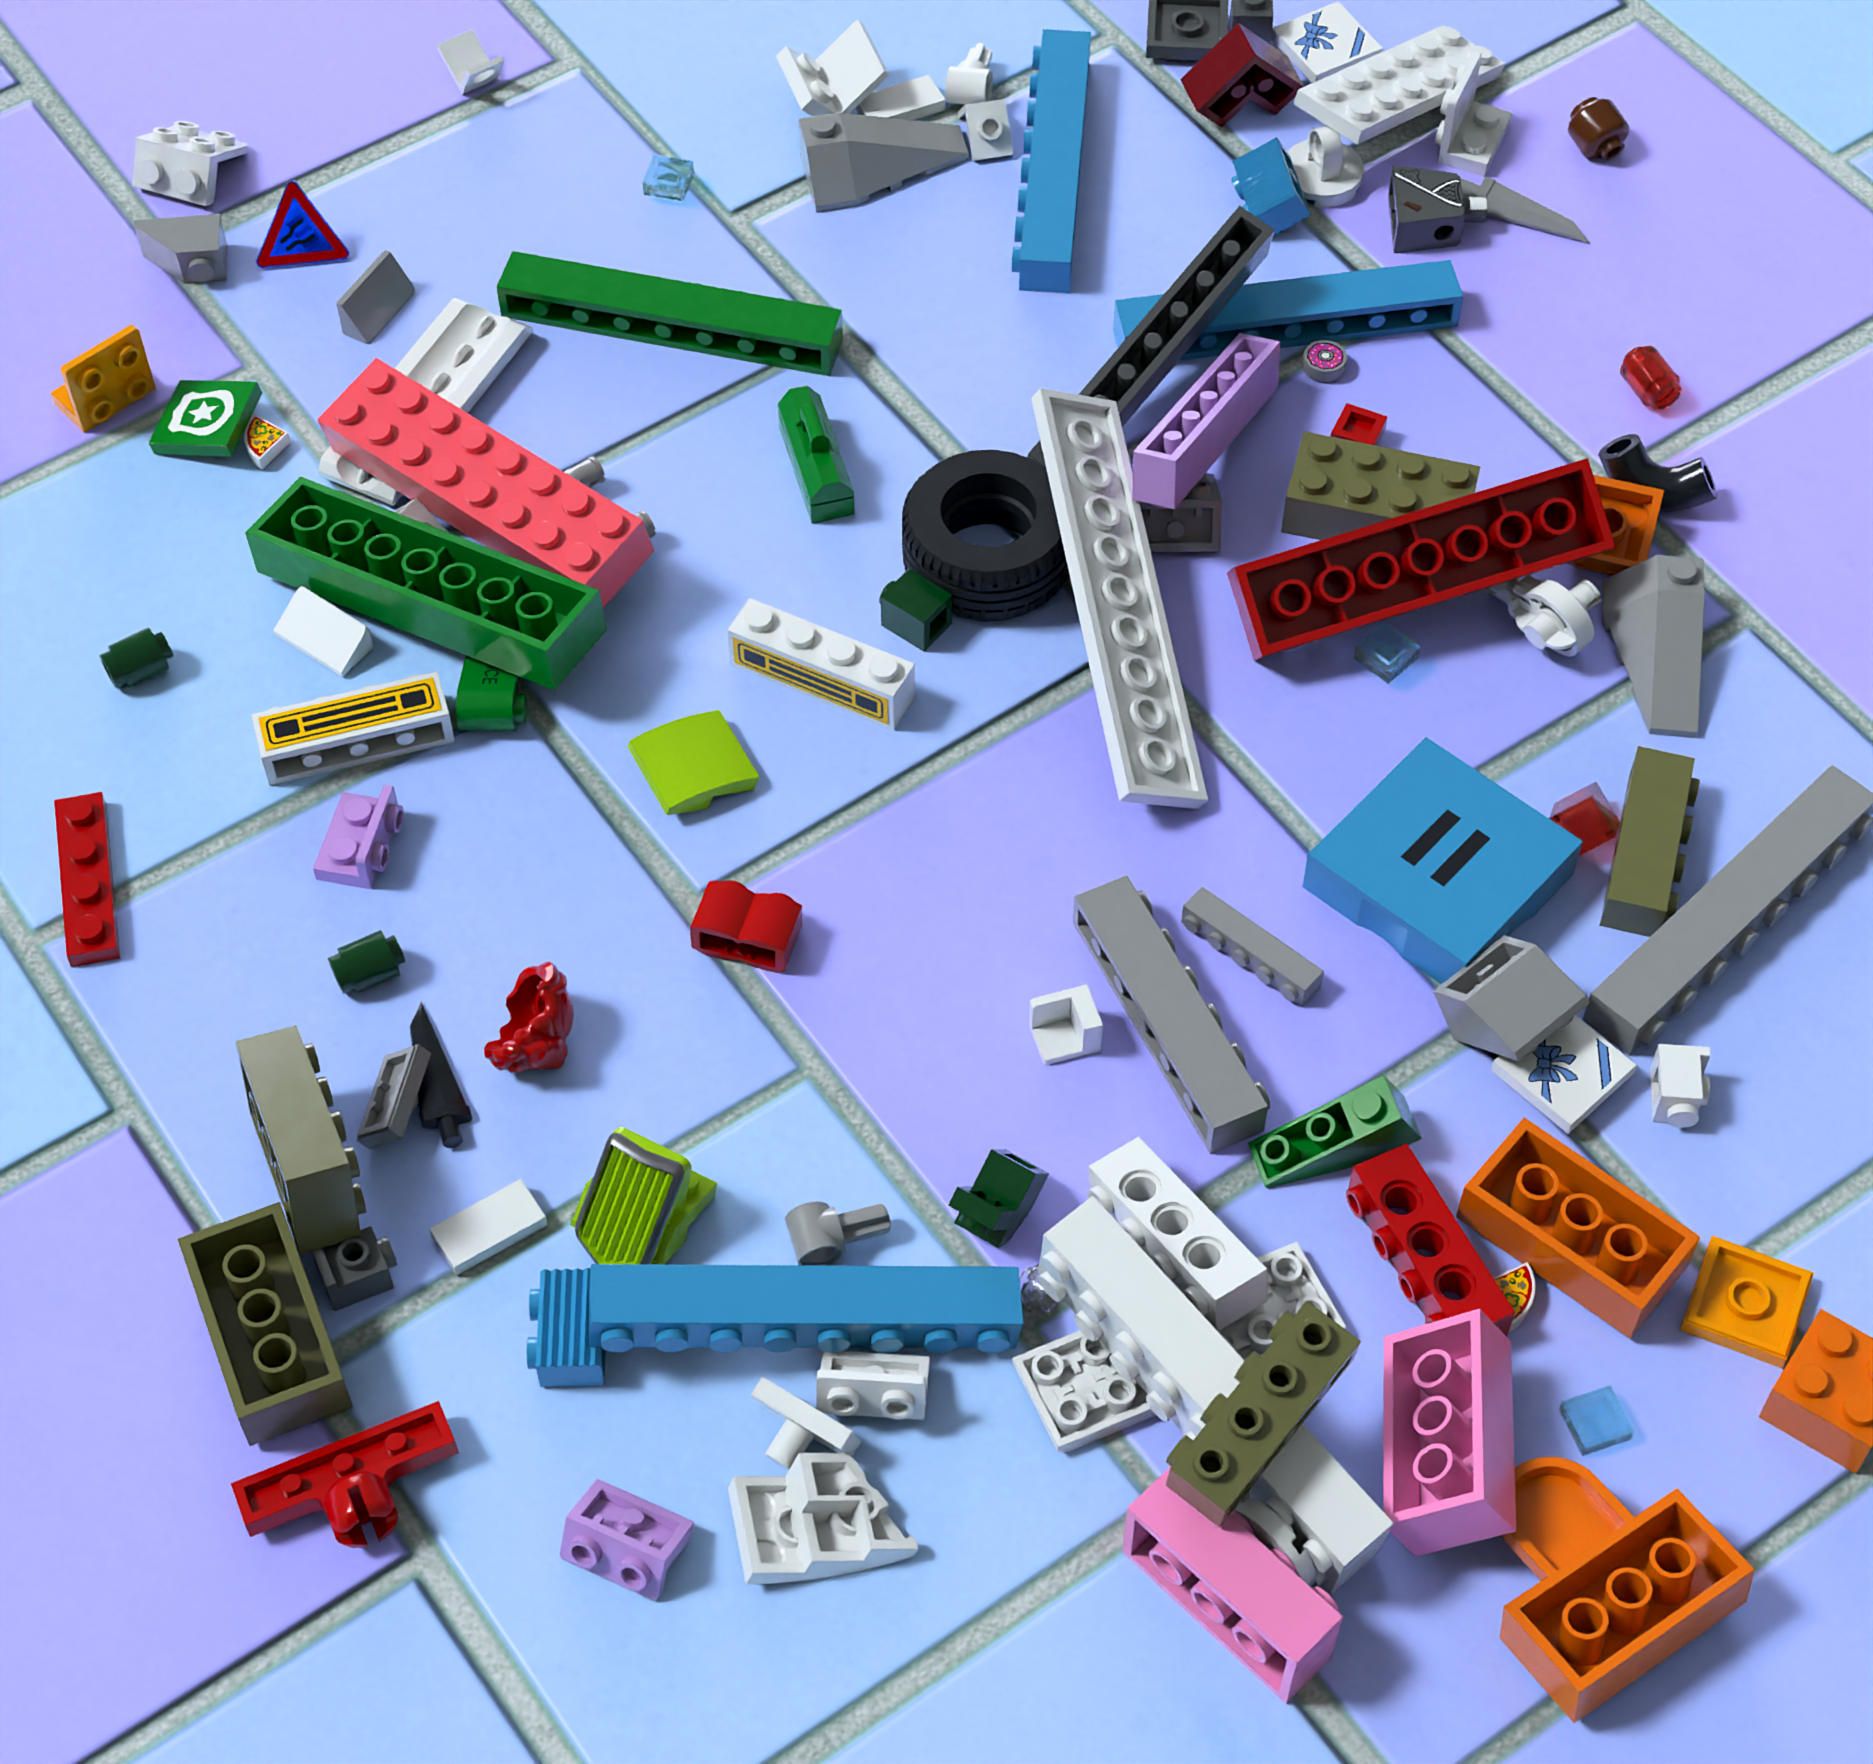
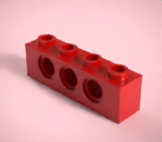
[1346,1143,1515,1337]

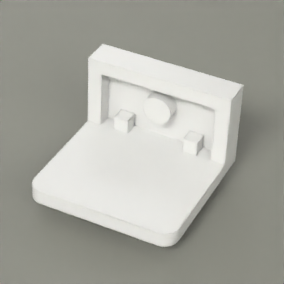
[132,121,248,206]

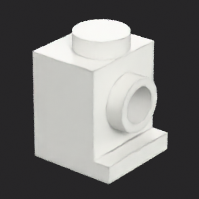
[1649,1044,1711,1127]

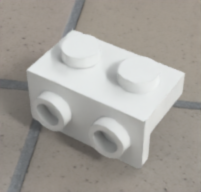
[816,1351,930,1420]

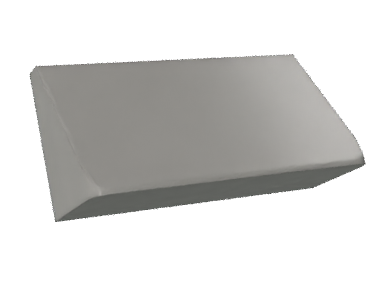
[336,250,415,344]

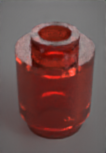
[1620,346,1682,410]

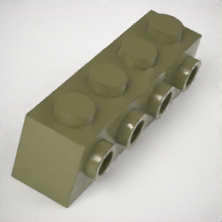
[1166,1301,1361,1528]

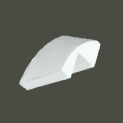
[727,1453,918,1585]

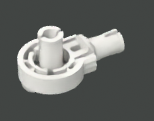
[1484,575,1601,657]

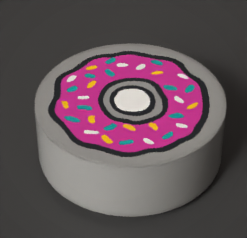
[1302,340,1347,382]

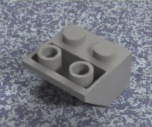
[1433,935,1590,1061]

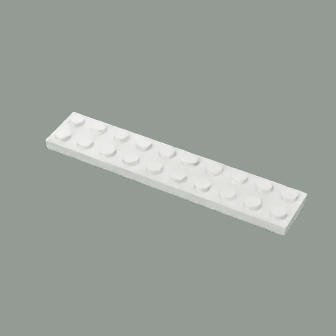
[1031,388,1208,809]

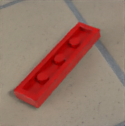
[54,792,120,967]

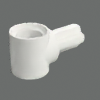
[945,43,993,105]

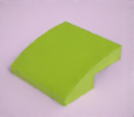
[627,710,760,815]

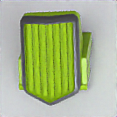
[570,1127,717,1265]

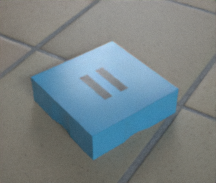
[1302,737,1583,984]

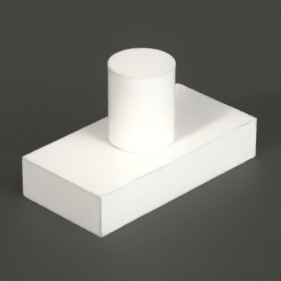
[751,1376,861,1470]

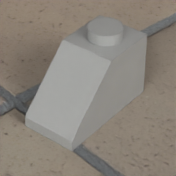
[134,214,228,284]

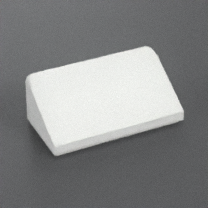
[273,586,373,677]

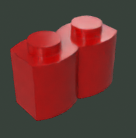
[690,880,802,972]

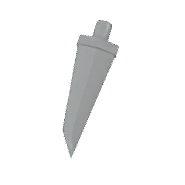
[1461,176,1591,244]

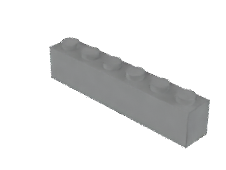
[1073,875,1270,1154]

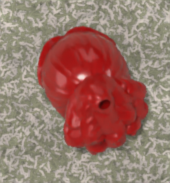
[484,961,574,1073]

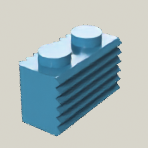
[1231,137,1310,235]
[526,1268,606,1387]

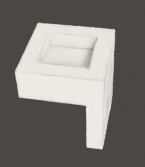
[1029,984,1103,1065]

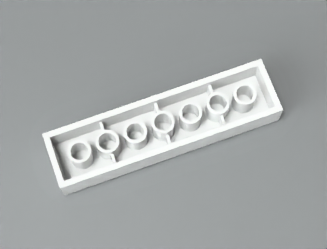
[1038,1195,1394,1595]

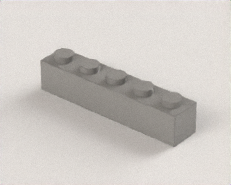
[1181,886,1324,1007]

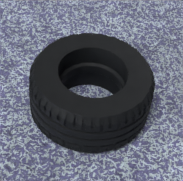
[902,449,1069,622]

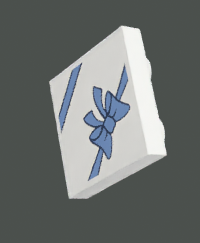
[1271,1,1383,83]
[1491,1015,1637,1134]

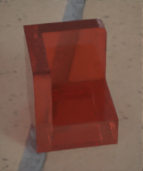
[1549,781,1620,856]

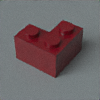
[1180,23,1304,127]

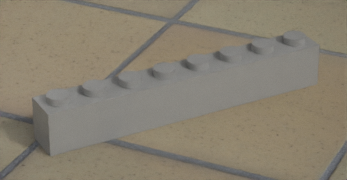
[1583,764,1873,1056]

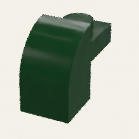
[948,1149,1050,1248]

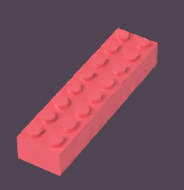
[317,358,655,608]

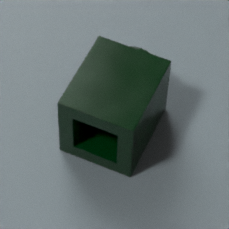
[879,569,952,652]

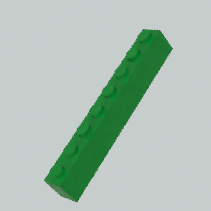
[496,251,843,376]

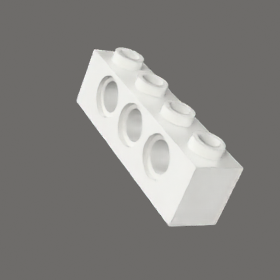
[1087,1136,1267,1331]

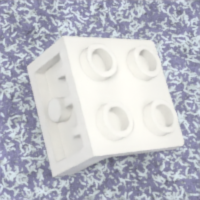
[775,20,889,116]
[1435,50,1512,177]

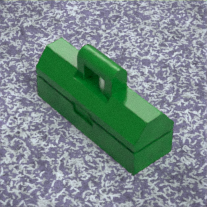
[778,385,855,524]

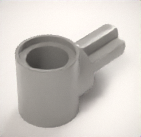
[785,1201,891,1266]

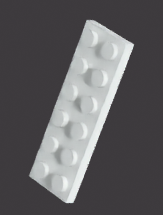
[1294,25,1505,145]

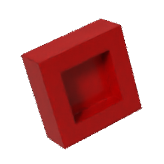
[1331,403,1388,446]

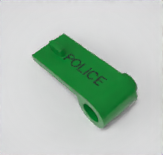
[456,655,527,731]

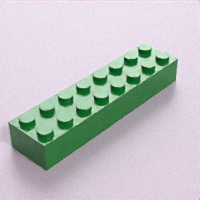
[245,476,607,690]

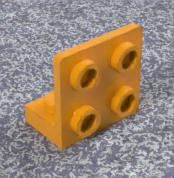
[50,325,156,433]

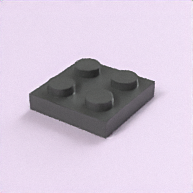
[1146,0,1228,61]

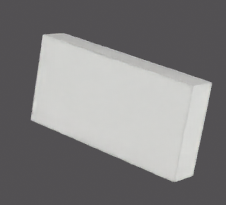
[856,74,945,120]
[429,1178,548,1276]

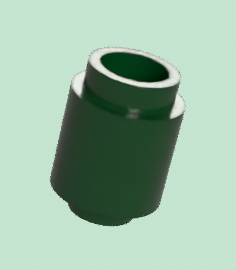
[99,627,174,689]
[327,930,406,994]

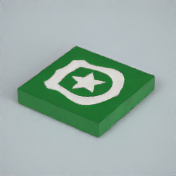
[148,380,263,457]

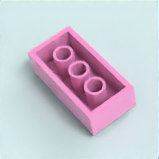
[1383,1309,1516,1557]
[1122,1466,1343,1704]

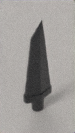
[409,1002,472,1148]

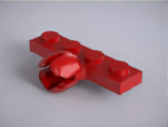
[231,1401,459,1548]

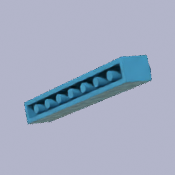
[1011,29,1091,293]
[1113,260,1463,361]
[589,1264,1023,1353]

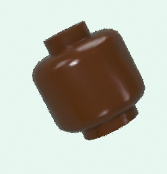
[1567,97,1630,160]

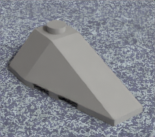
[798,113,969,212]
[1602,554,1705,738]

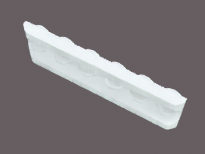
[318,298,533,506]
[1012,1241,1346,1452]

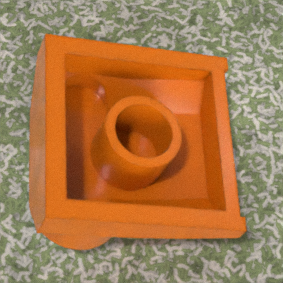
[1568,475,1664,576]

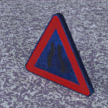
[256,181,350,268]

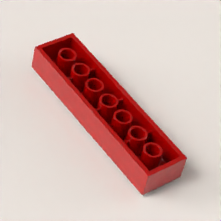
[1227,458,1616,661]

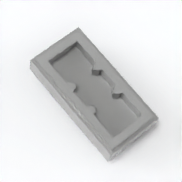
[356,1044,431,1149]

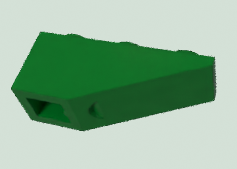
[1248,1075,1422,1188]

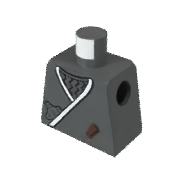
[1388,166,1487,253]

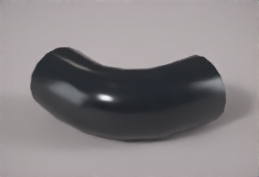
[1598,434,1717,512]

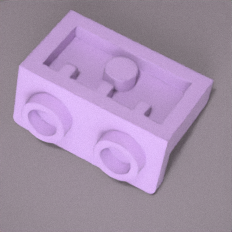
[313,785,404,889]
[560,1479,694,1600]

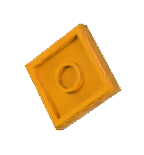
[1680,1235,1814,1369]

